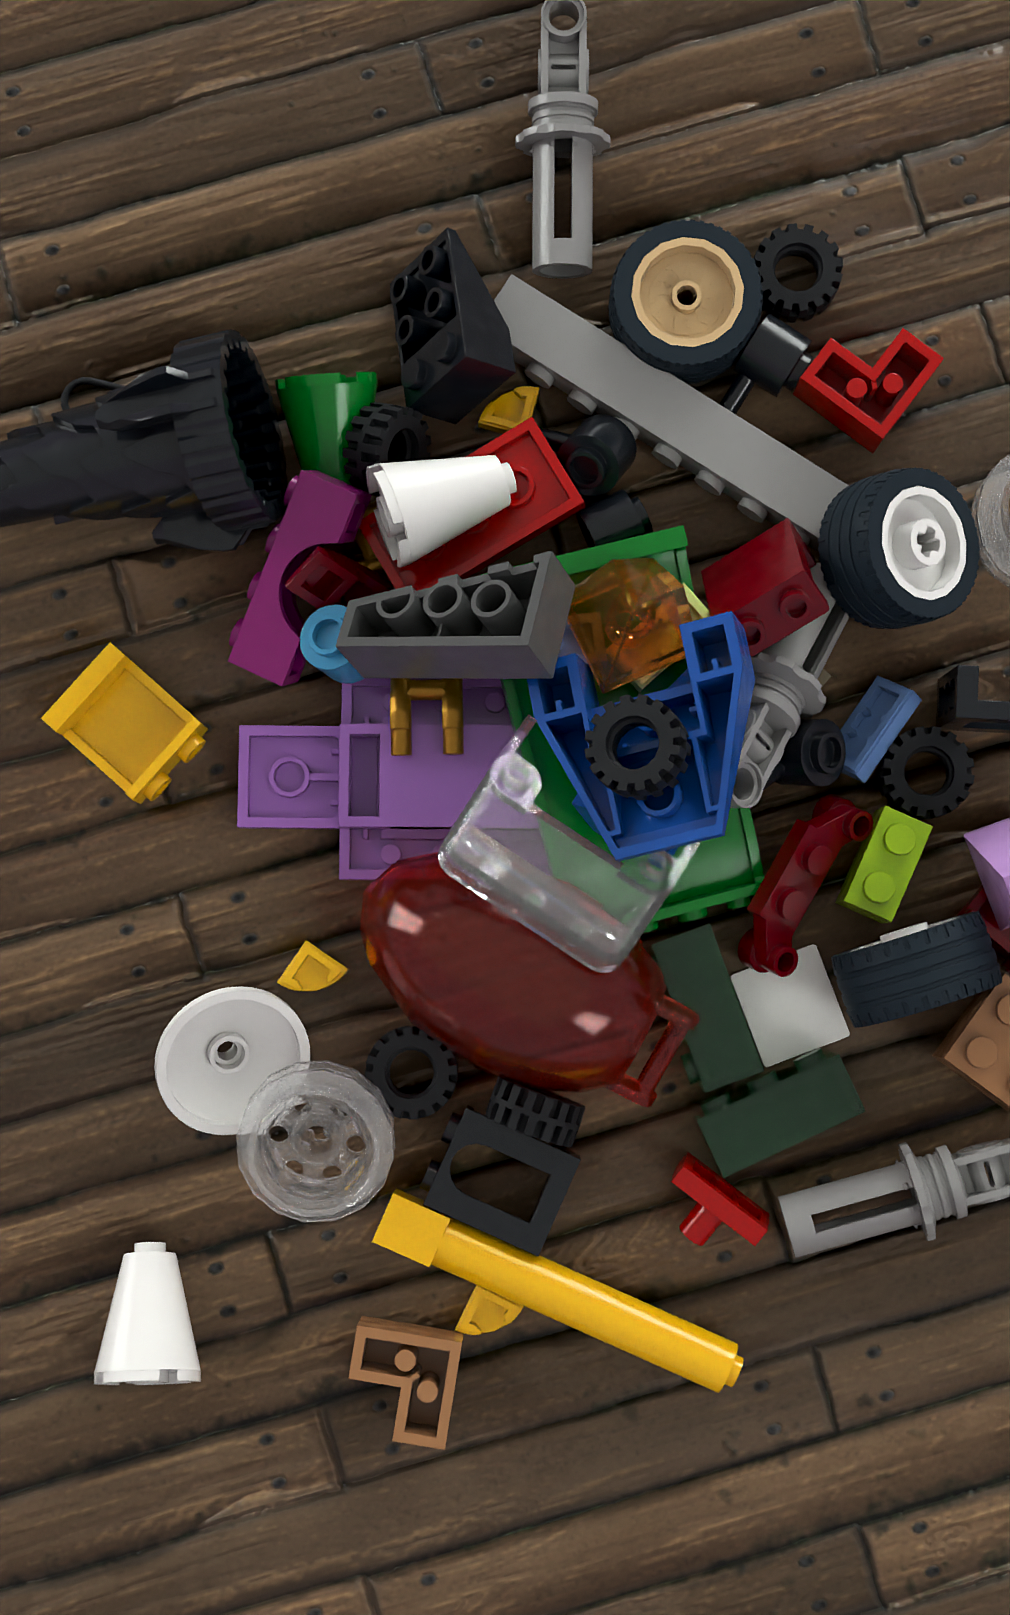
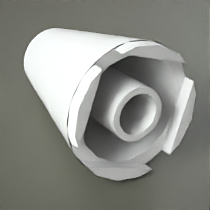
[366,455,517,568]
[94,1242,201,1385]

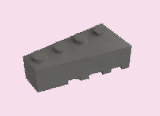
[336,551,576,679]

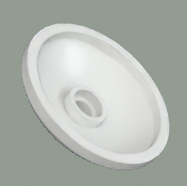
[154,986,310,1135]

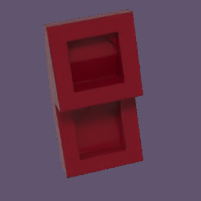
[285,546,394,609]

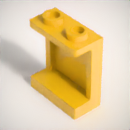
[41,642,208,804]

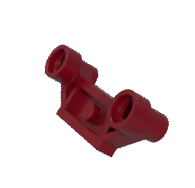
[738,794,873,977]

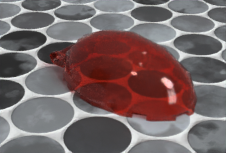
[359,851,701,1107]

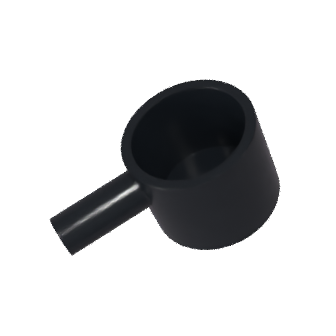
[719,314,814,414]
[539,414,637,496]
[576,489,653,548]
[763,719,846,791]

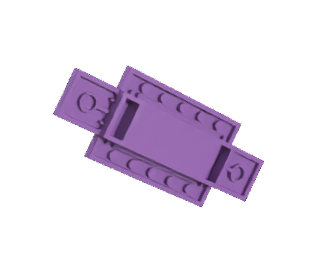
[237,678,751,882]

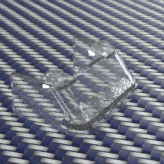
[438,714,701,973]

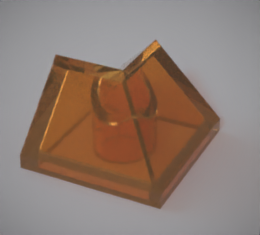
[567,558,692,694]

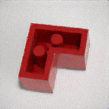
[793,328,944,454]

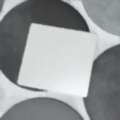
[731,944,850,1067]

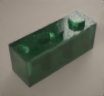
[644,924,764,1093]
[693,1048,866,1178]

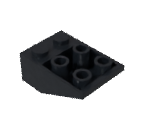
[390,227,516,425]

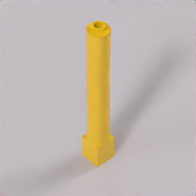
[373,1187,744,1393]

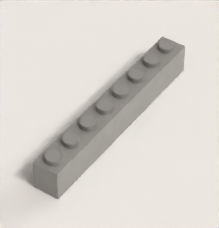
[494,274,849,551]

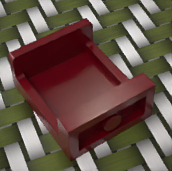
[701,518,829,657]

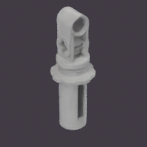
[515,0,611,279]
[730,563,849,808]
[778,1138,1010,1258]

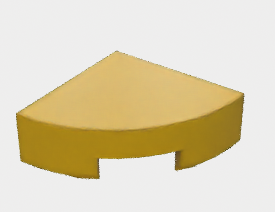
[478,386,540,434]
[277,940,349,992]
[455,1284,524,1335]

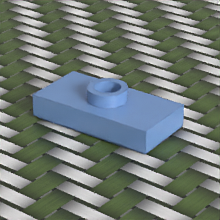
[841,676,922,783]

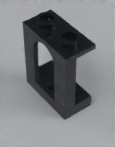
[936,665,1010,733]
[419,1105,581,1257]

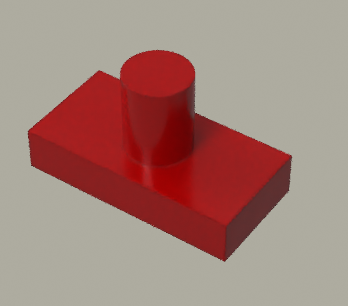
[671,1152,770,1246]

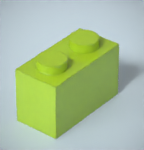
[835,805,933,923]

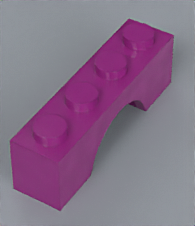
[228,470,372,686]

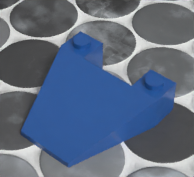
[527,611,755,862]

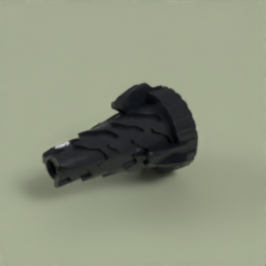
[0,329,287,552]

